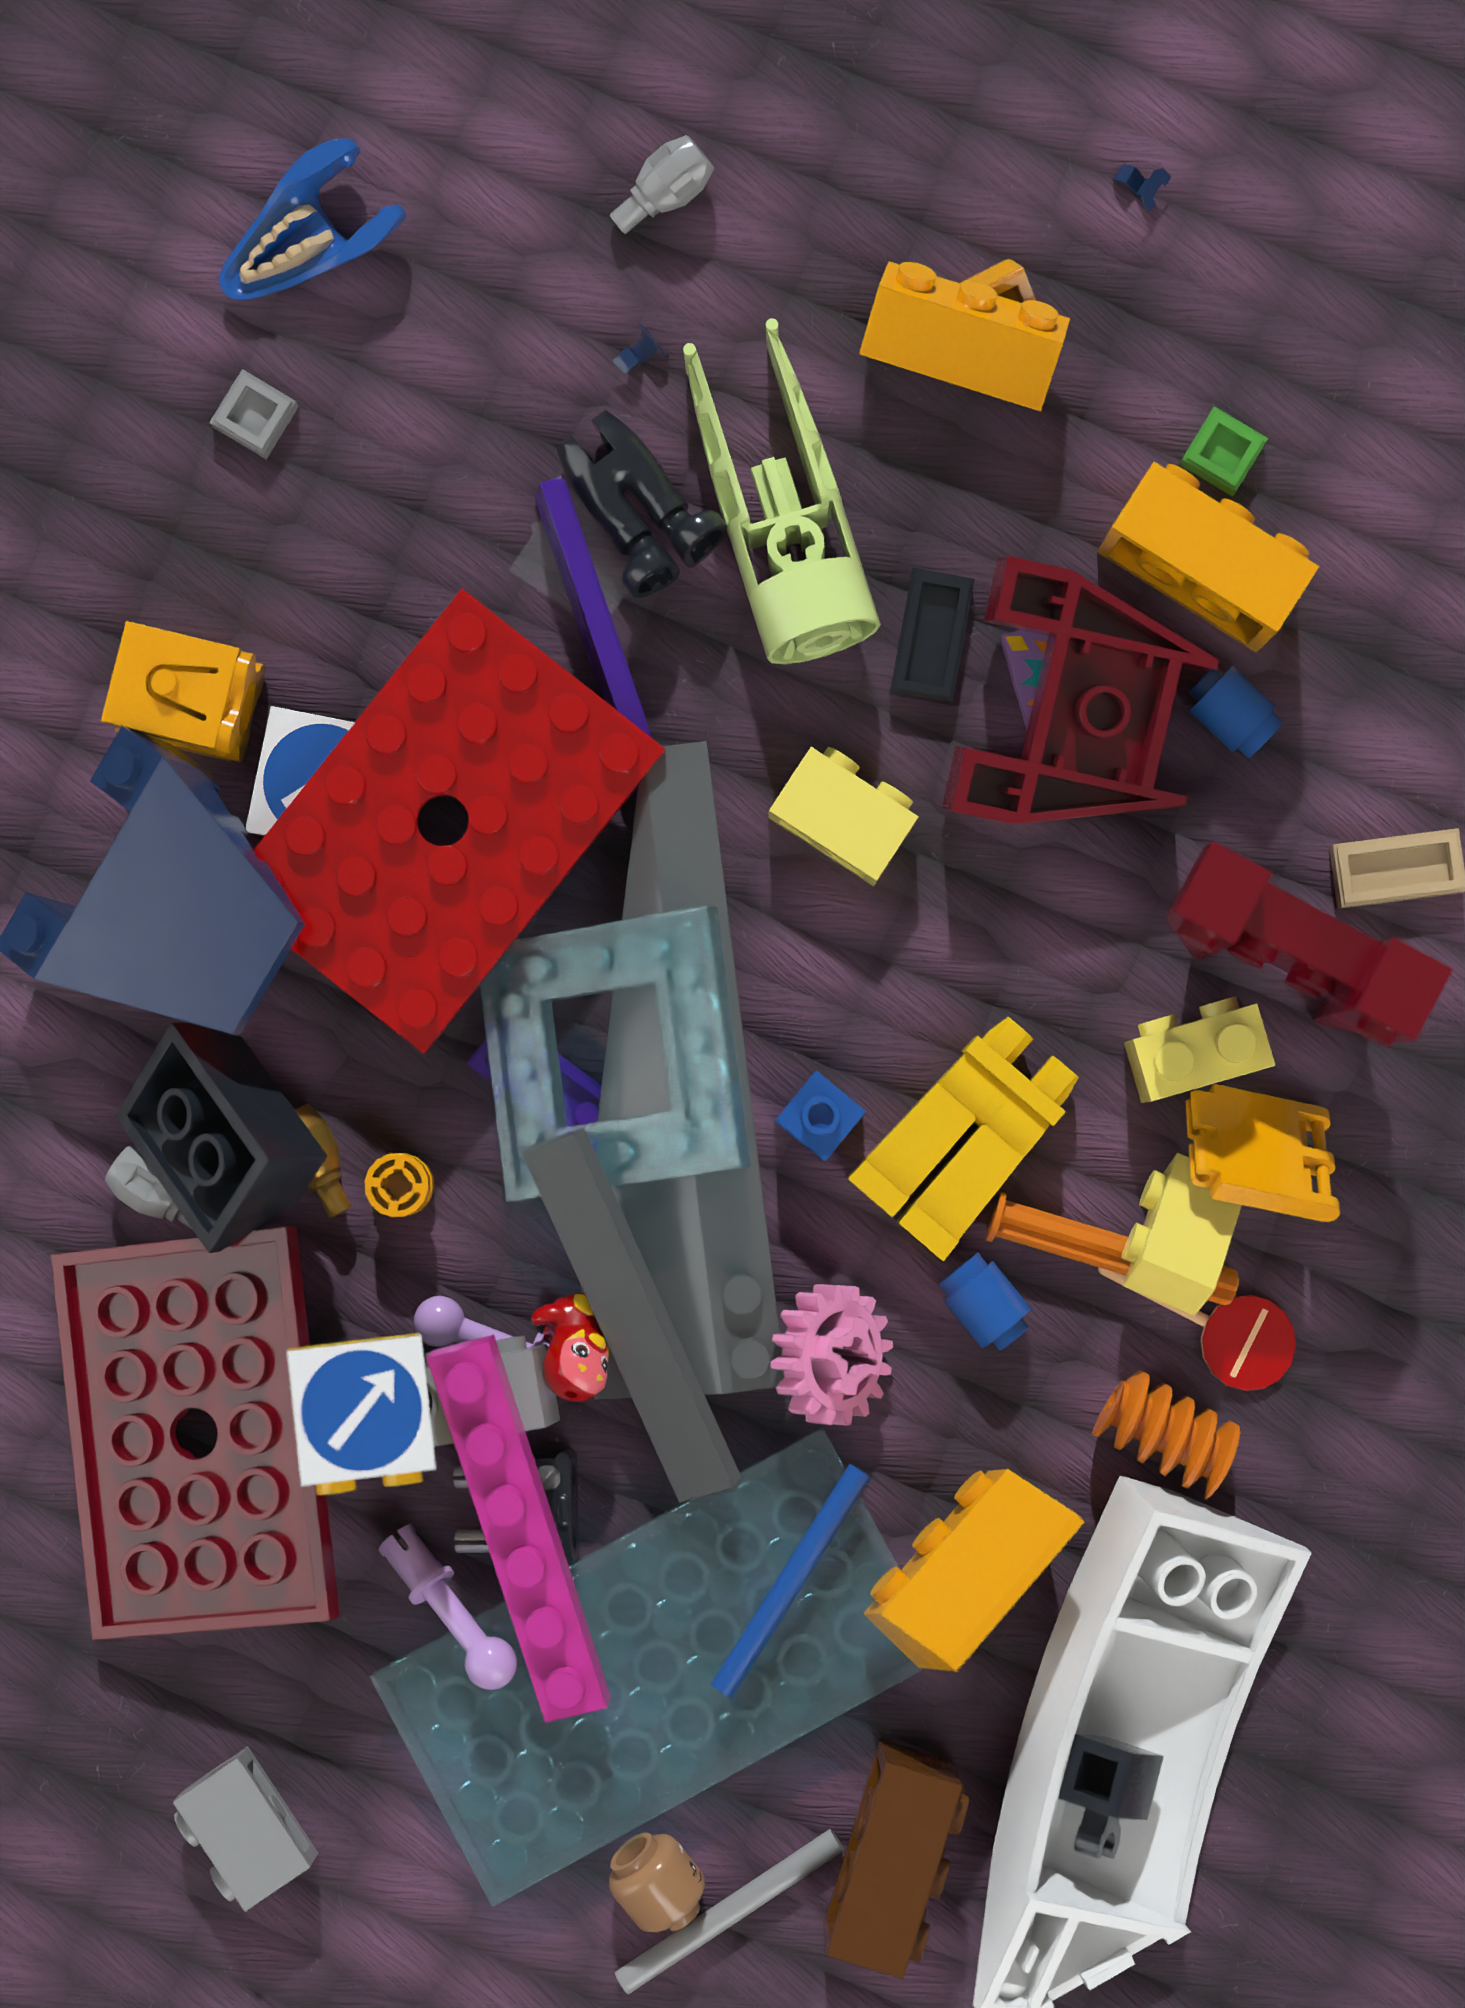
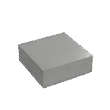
[209,369,299,459]

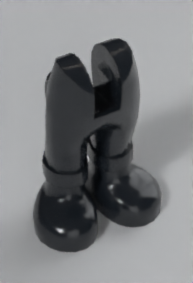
[556,410,727,598]

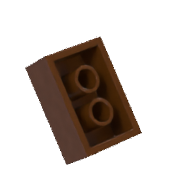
[823,1738,969,1980]

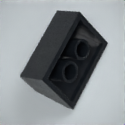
[115,1022,328,1253]

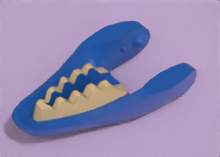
[219,138,407,301]

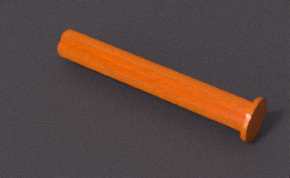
[985,1191,1239,1305]

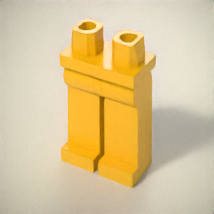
[846,1017,1079,1261]

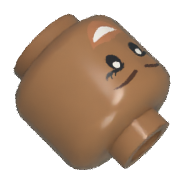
[609,1832,705,1932]

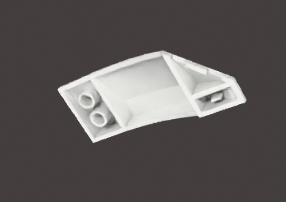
[973,1476,1312,2008]

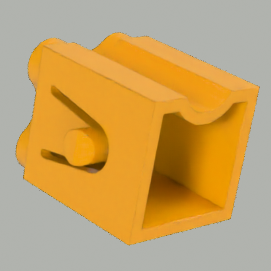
[101,621,265,762]

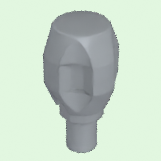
[610,135,714,234]
[105,1145,193,1230]

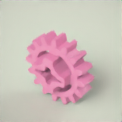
[771,1284,893,1426]

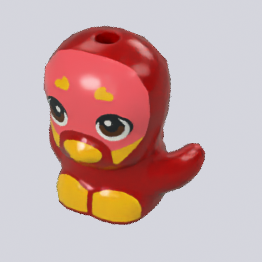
[531,1293,609,1402]

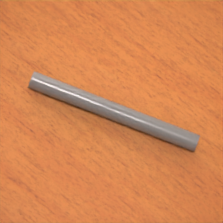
[615,1829,844,1995]

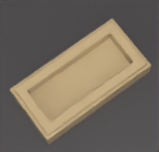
[1329,828,1465,909]

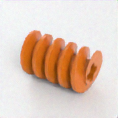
[1092,1370,1240,1499]

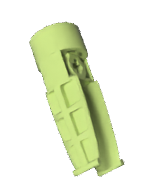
[683,318,881,664]

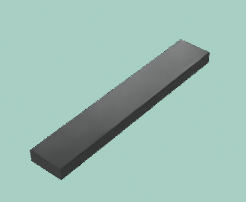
[521,1127,742,1503]

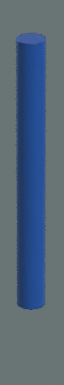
[711,1463,871,1698]

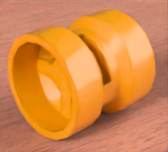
[364,1153,435,1217]

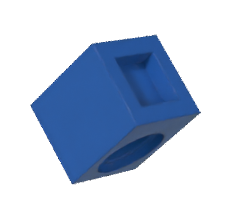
[774,1071,866,1162]

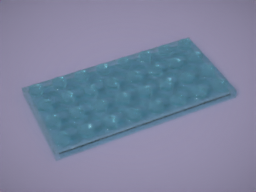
[369,1426,925,1907]

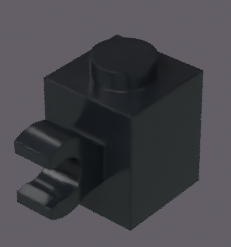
[1058,1734,1164,1859]

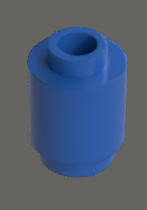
[1188,665,1283,758]
[938,1252,1031,1351]

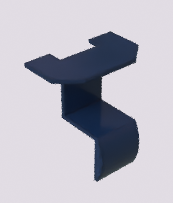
[1112,164,1171,211]
[613,324,669,375]

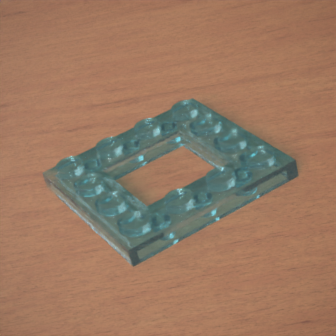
[480,905,751,1202]

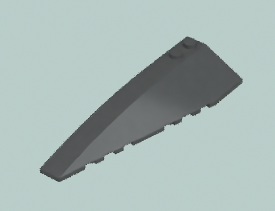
[580,741,784,1400]

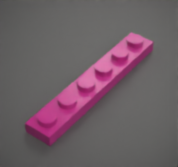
[427,1334,611,1723]

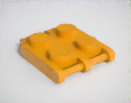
[1185,1084,1340,1222]

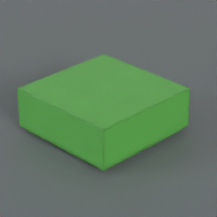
[1179,406,1268,497]

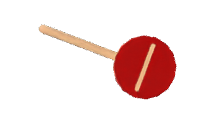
[1098,1267,1296,1391]

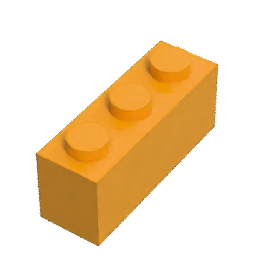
[859,261,1070,412]

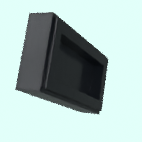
[889,568,975,705]

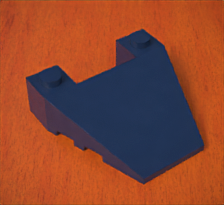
[0,726,305,1036]

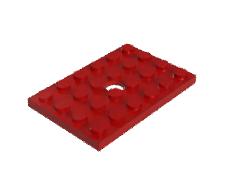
[253,588,665,1054]

